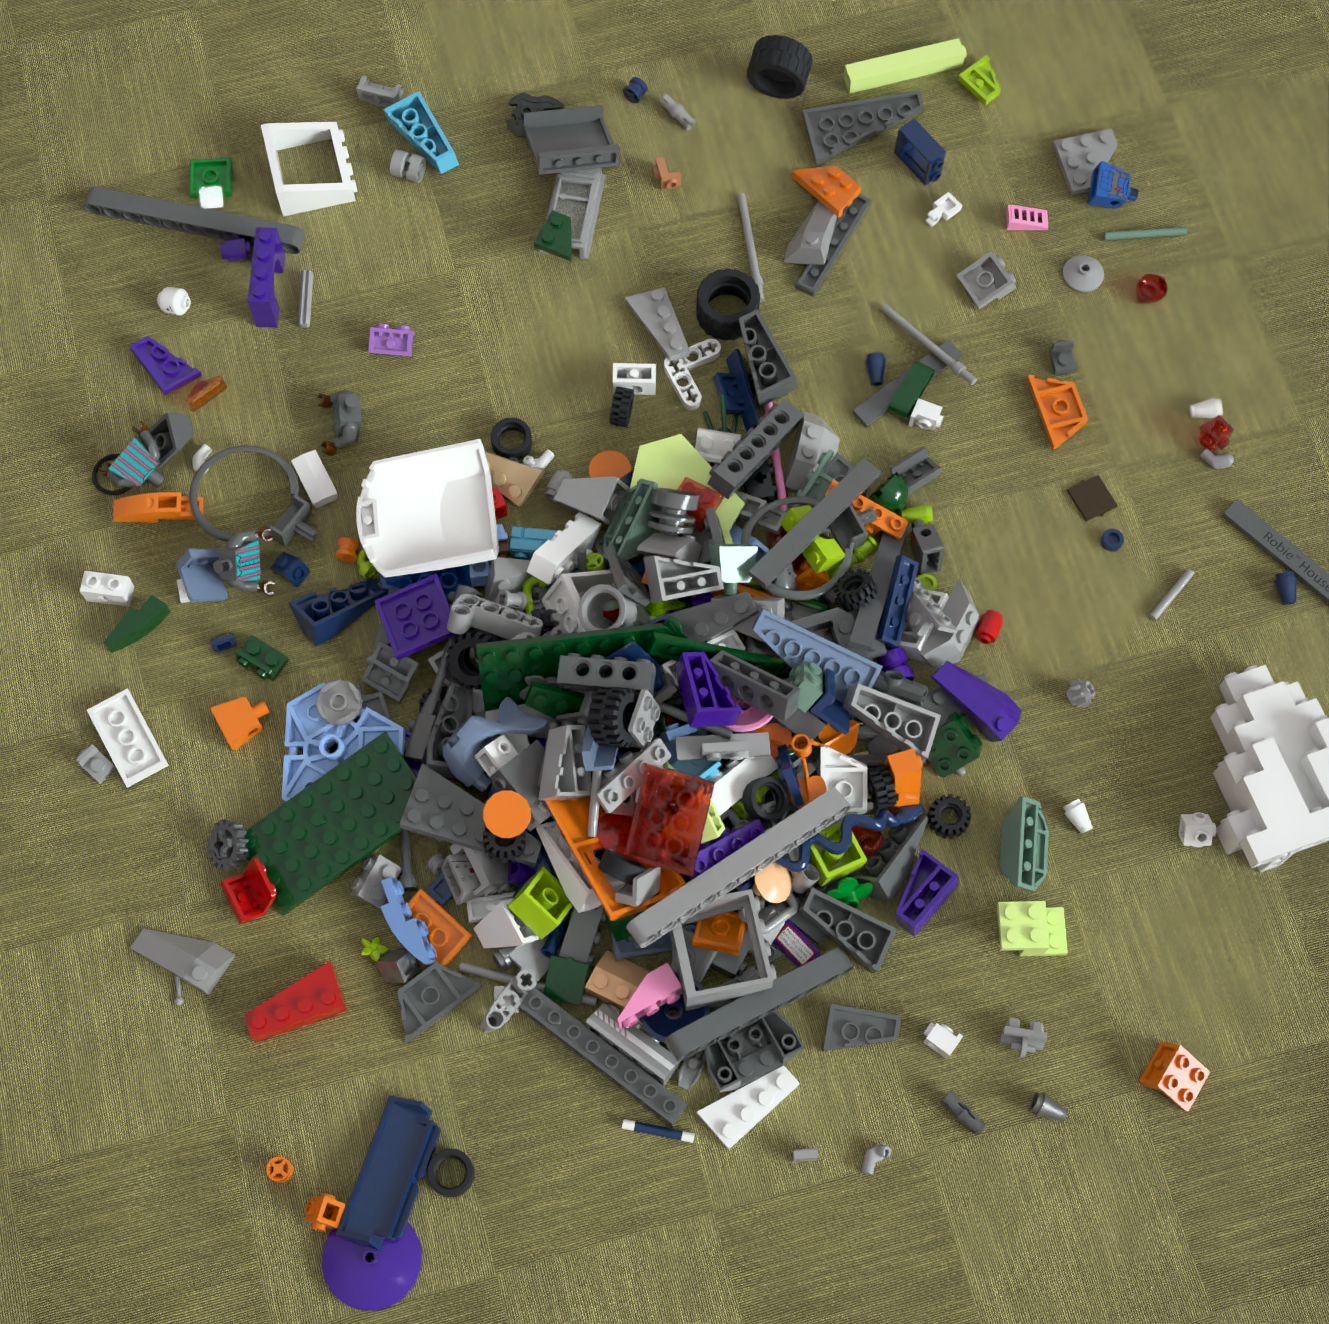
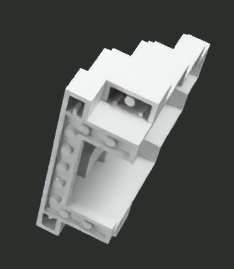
[1210,665,1329,873]

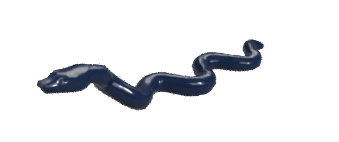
[774,804,924,872]

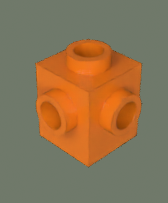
[304,1193,346,1232]

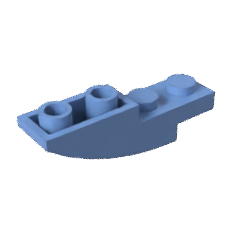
[380,877,436,965]

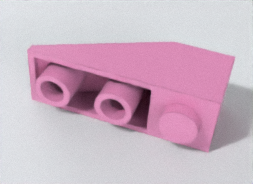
[617,962,682,1029]

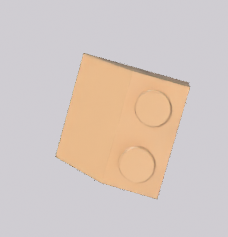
[585,950,649,1011]

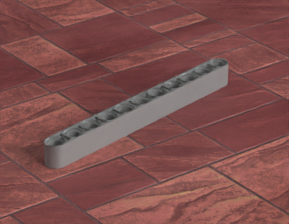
[626,788,851,948]

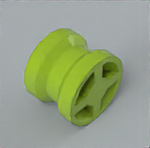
[586,553,606,572]

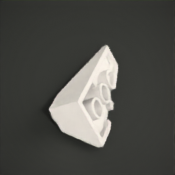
[536,821,625,913]

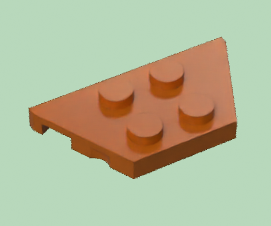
[792,166,861,217]
[1026,375,1088,450]

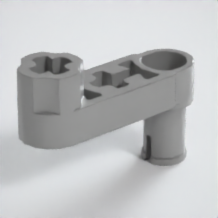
[479,970,536,1033]

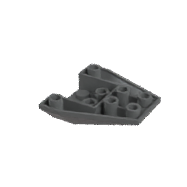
[704,976,805,1092]

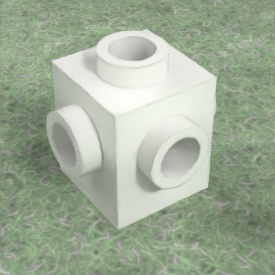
[1178,812,1216,847]

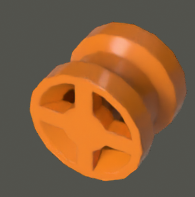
[335,537,360,562]
[266,1156,294,1183]

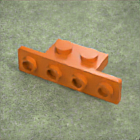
[824,480,909,540]

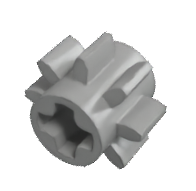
[1067,679,1095,708]

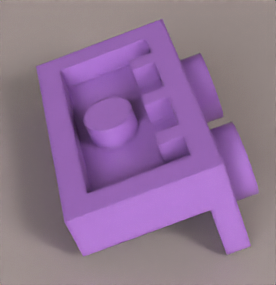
[368,324,415,357]

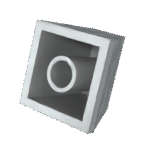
[554,476,630,526]

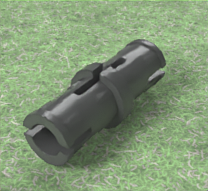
[940,1091,987,1136]

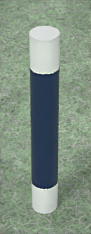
[622,1119,695,1143]

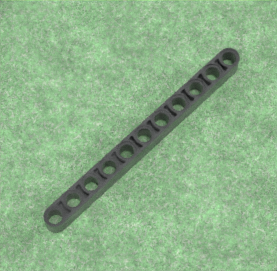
[83,187,306,254]

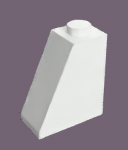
[473,898,539,949]

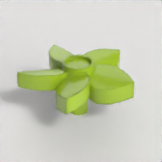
[361,937,388,961]

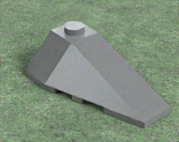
[130,928,235,996]

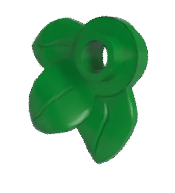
[826,877,873,909]

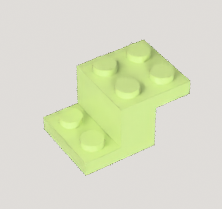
[997,901,1068,956]

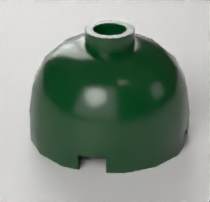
[868,472,909,513]

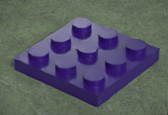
[375,574,456,660]

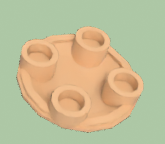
[753,862,792,903]

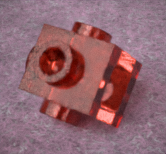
[1197,415,1234,453]

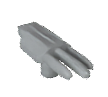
[678,1050,706,1091]

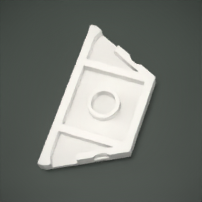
[820,745,867,817]

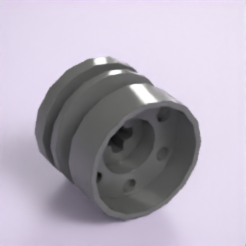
[647,487,700,535]

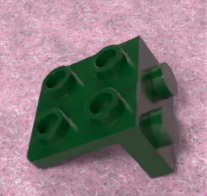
[928,711,982,778]

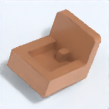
[652,157,681,190]

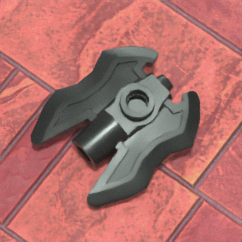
[506,92,564,137]

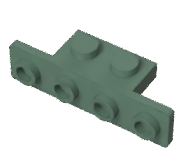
[785,449,838,513]

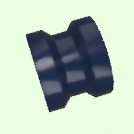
[623,77,648,103]

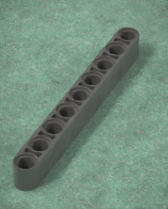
[664,946,854,1062]

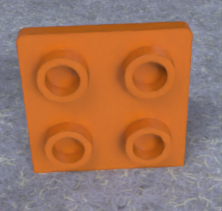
[1139,1041,1210,1112]

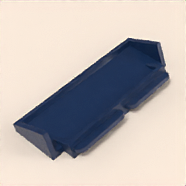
[336,1096,441,1251]

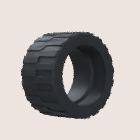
[746,35,813,99]
[696,268,760,341]

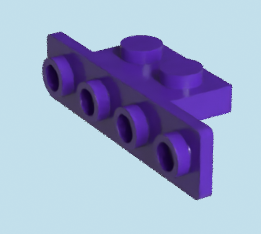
[682,819,765,880]

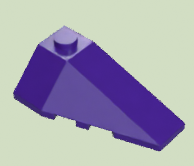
[931,661,1022,742]

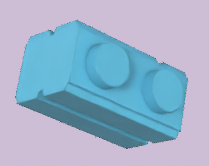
[510,527,556,560]

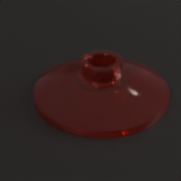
[597,813,641,856]

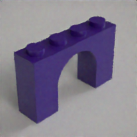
[247,227,285,328]

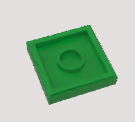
[189,158,232,199]

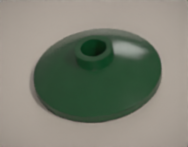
[791,597,831,611]

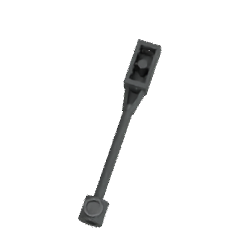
[404,585,483,764]

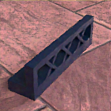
[876,555,919,648]

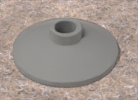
[1062,255,1104,292]

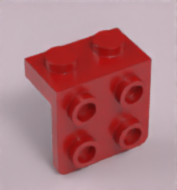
[220,857,276,924]

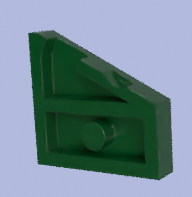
[534,210,572,262]

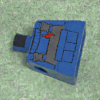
[1088,161,1139,209]

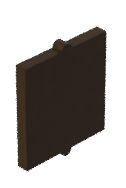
[1067,475,1118,522]

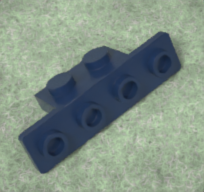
[713,349,760,432]

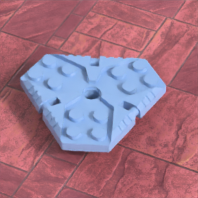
[282,682,406,802]

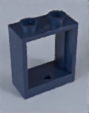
[894,118,946,186]

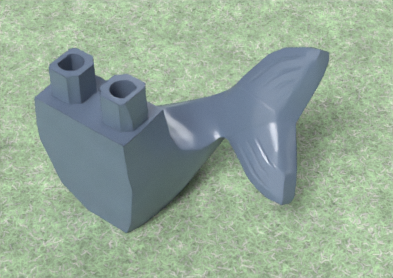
[443,697,547,791]

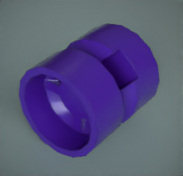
[876,648,915,681]

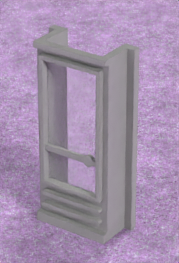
[539,168,606,260]

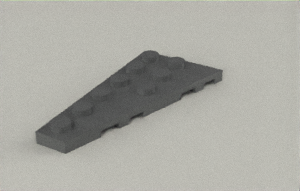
[802,90,925,165]
[399,763,542,867]

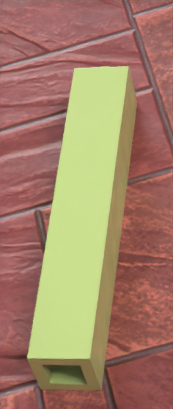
[843,38,967,94]

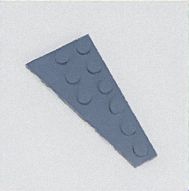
[751,608,883,720]

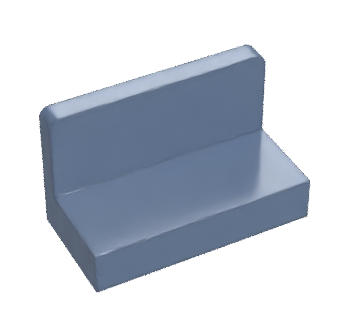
[581,725,618,771]

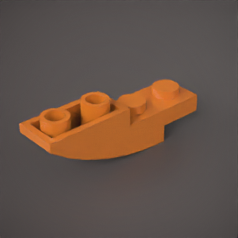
[113,492,203,523]

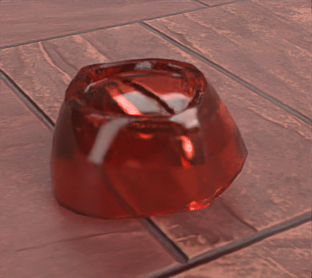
[1136,274,1168,304]

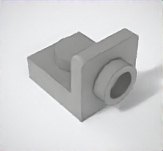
[76,744,116,784]

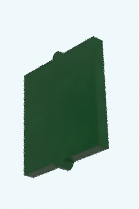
[543,955,590,1005]

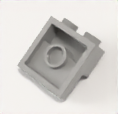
[956,251,1017,309]

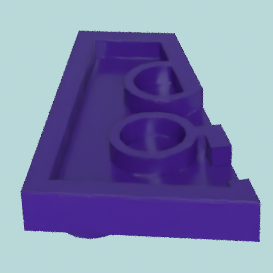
[129,336,201,395]

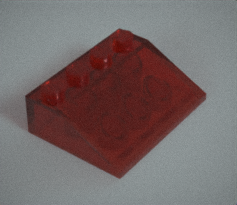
[624,764,715,876]

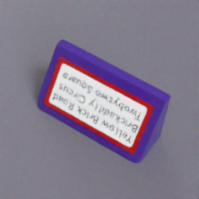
[773,920,820,967]

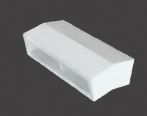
[291,450,338,509]

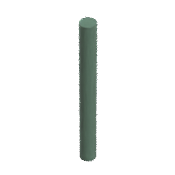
[1103,227,1187,240]

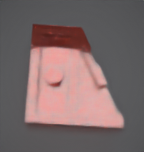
[677,477,724,532]

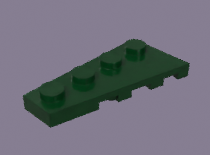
[524,681,585,719]

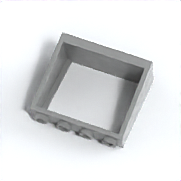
[669,889,777,1011]

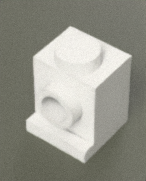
[908,398,944,431]
[923,1022,963,1059]

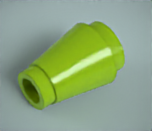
[901,503,933,524]

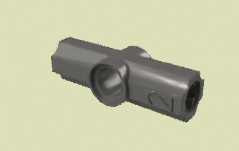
[872,670,928,706]

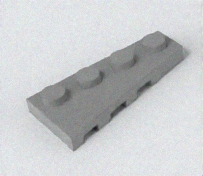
[625,287,690,361]

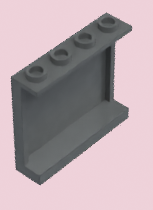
[523,105,620,175]

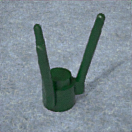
[703,393,738,434]

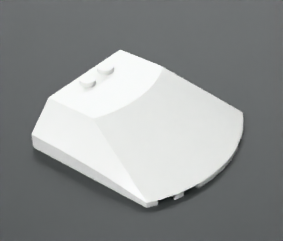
[356,439,499,578]

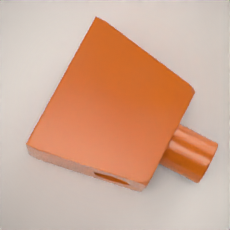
[210,697,270,751]

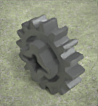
[206,820,249,870]

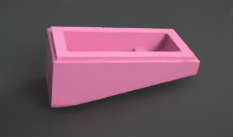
[1006,205,1048,230]

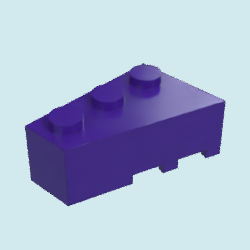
[674,652,742,727]
[895,848,958,937]

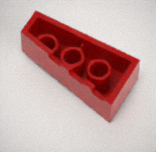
[244,961,347,1042]

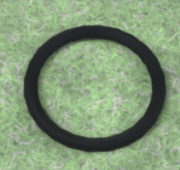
[92,453,132,495]

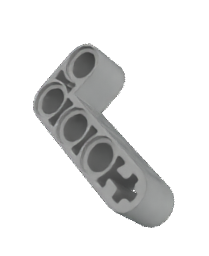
[447,594,543,640]

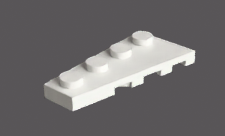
[696,1065,800,1150]

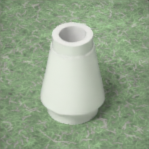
[1189,397,1223,418]
[1063,798,1093,834]

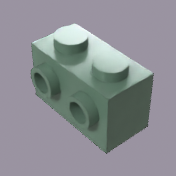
[787,659,823,713]

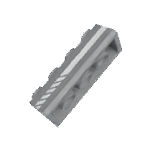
[586,1003,681,1086]

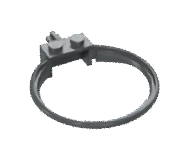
[189,445,319,547]
[741,496,877,600]

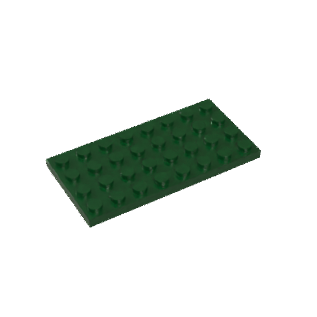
[476,623,665,712]
[243,731,417,915]

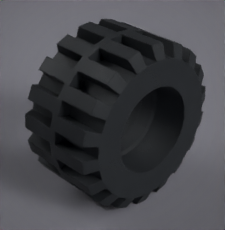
[446,629,501,690]
[588,687,639,748]

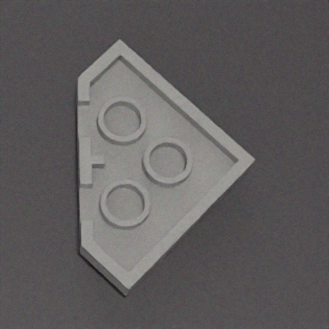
[1053,129,1118,196]

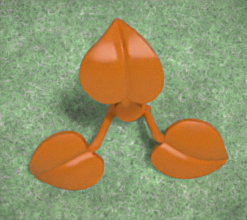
[754,720,859,809]

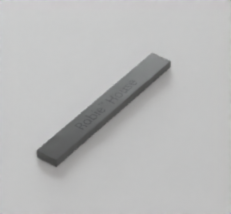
[1222,499,1329,604]

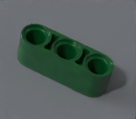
[887,360,935,420]

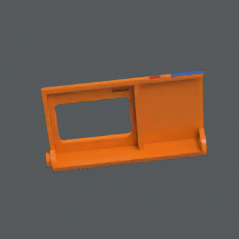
[543,797,686,921]

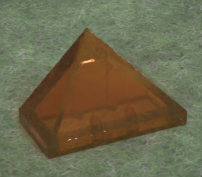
[186,375,227,413]

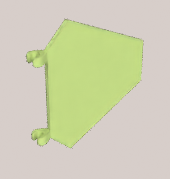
[630,434,745,557]

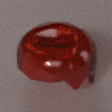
[852,825,883,856]

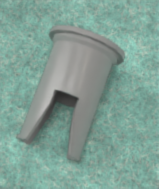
[578,584,643,631]

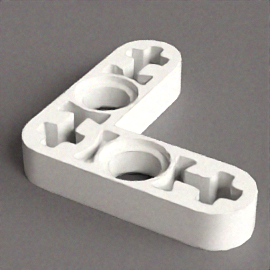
[664,339,721,411]

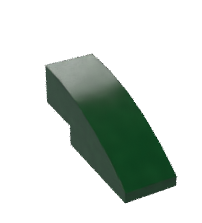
[103,595,171,653]

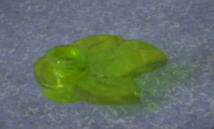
[646,598,686,617]

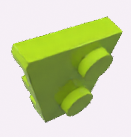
[958,55,1001,105]

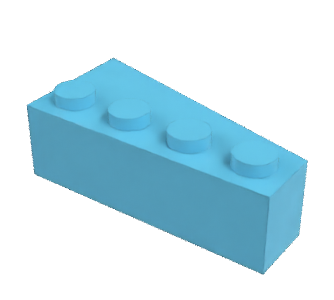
[383,91,459,174]

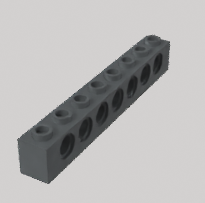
[519,987,687,1128]

